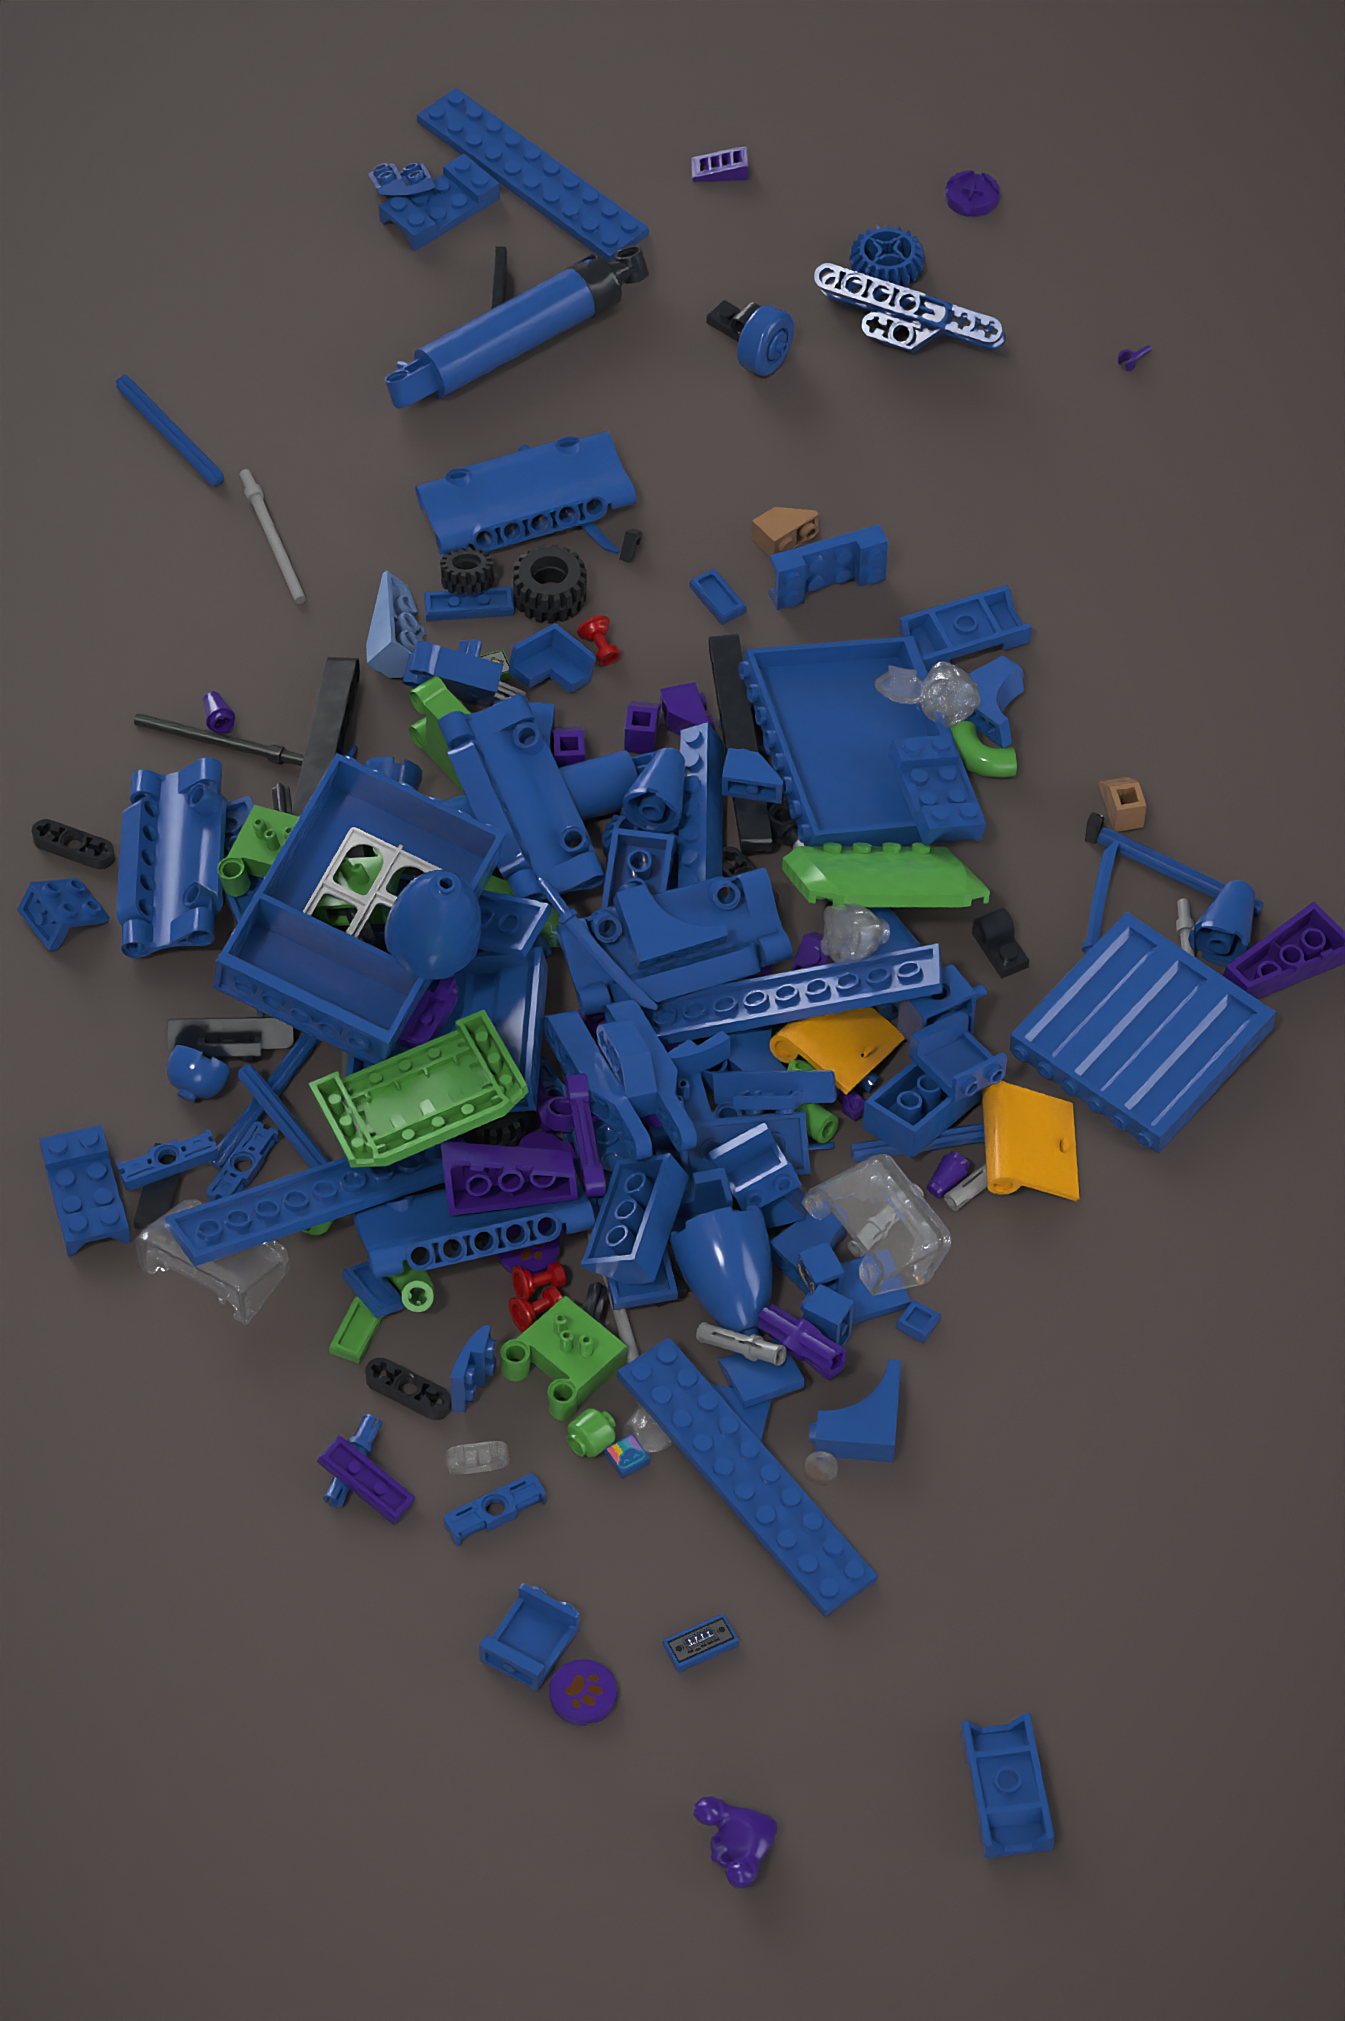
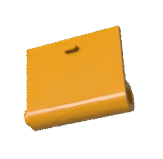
[769,1007,905,1095]
[982,1080,1080,1201]

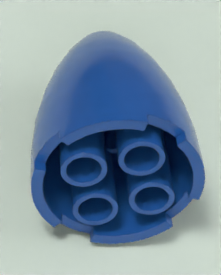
[384,870,481,979]
[669,1205,773,1336]

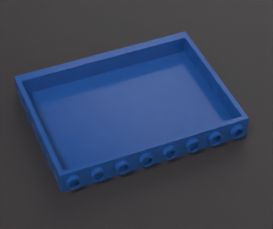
[738,636,984,847]

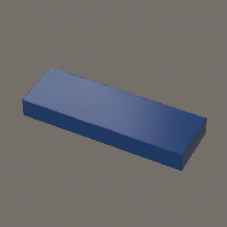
[424,586,514,622]

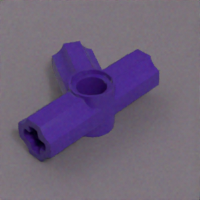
[757,1304,847,1380]

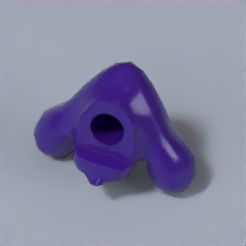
[693,1796,777,1889]

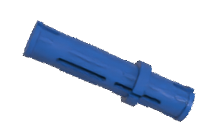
[323,1413,383,1508]

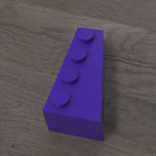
[1223,902,1345,999]
[440,1141,578,1216]

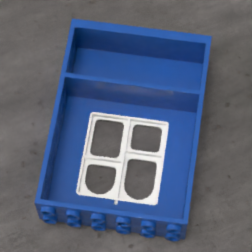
[213,753,505,1065]

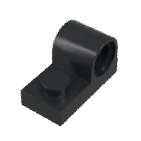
[706,300,761,342]
[972,908,1029,979]

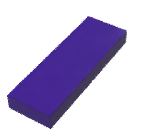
[316,1435,416,1525]

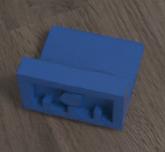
[17,878,110,951]

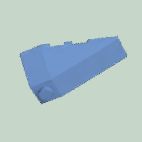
[366,570,426,678]

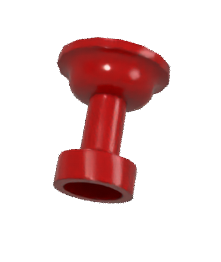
[577,615,621,666]
[511,1261,566,1301]
[508,1286,562,1333]

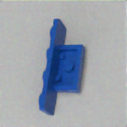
[713,1070,836,1115]

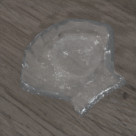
[875,665,931,705]
[624,1403,673,1453]

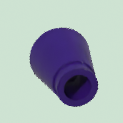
[203,691,235,734]
[926,1151,971,1199]

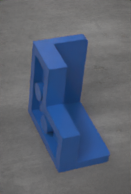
[508,623,596,693]
[668,1168,733,1244]

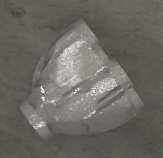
[919,662,981,727]
[821,903,890,965]

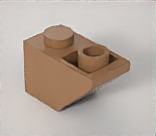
[751,507,819,557]
[1099,777,1147,832]

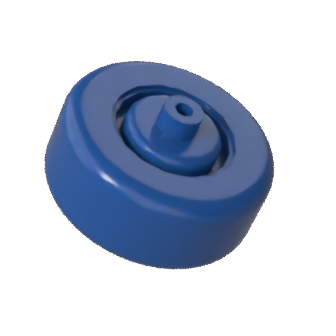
[737,305,794,376]

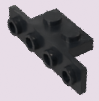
[167,1017,294,1061]

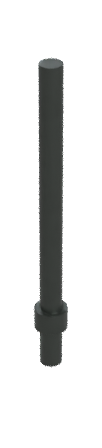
[134,713,304,766]

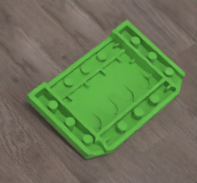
[782,842,990,907]
[308,1009,529,1168]

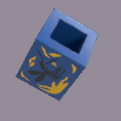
[798,1242,845,1294]

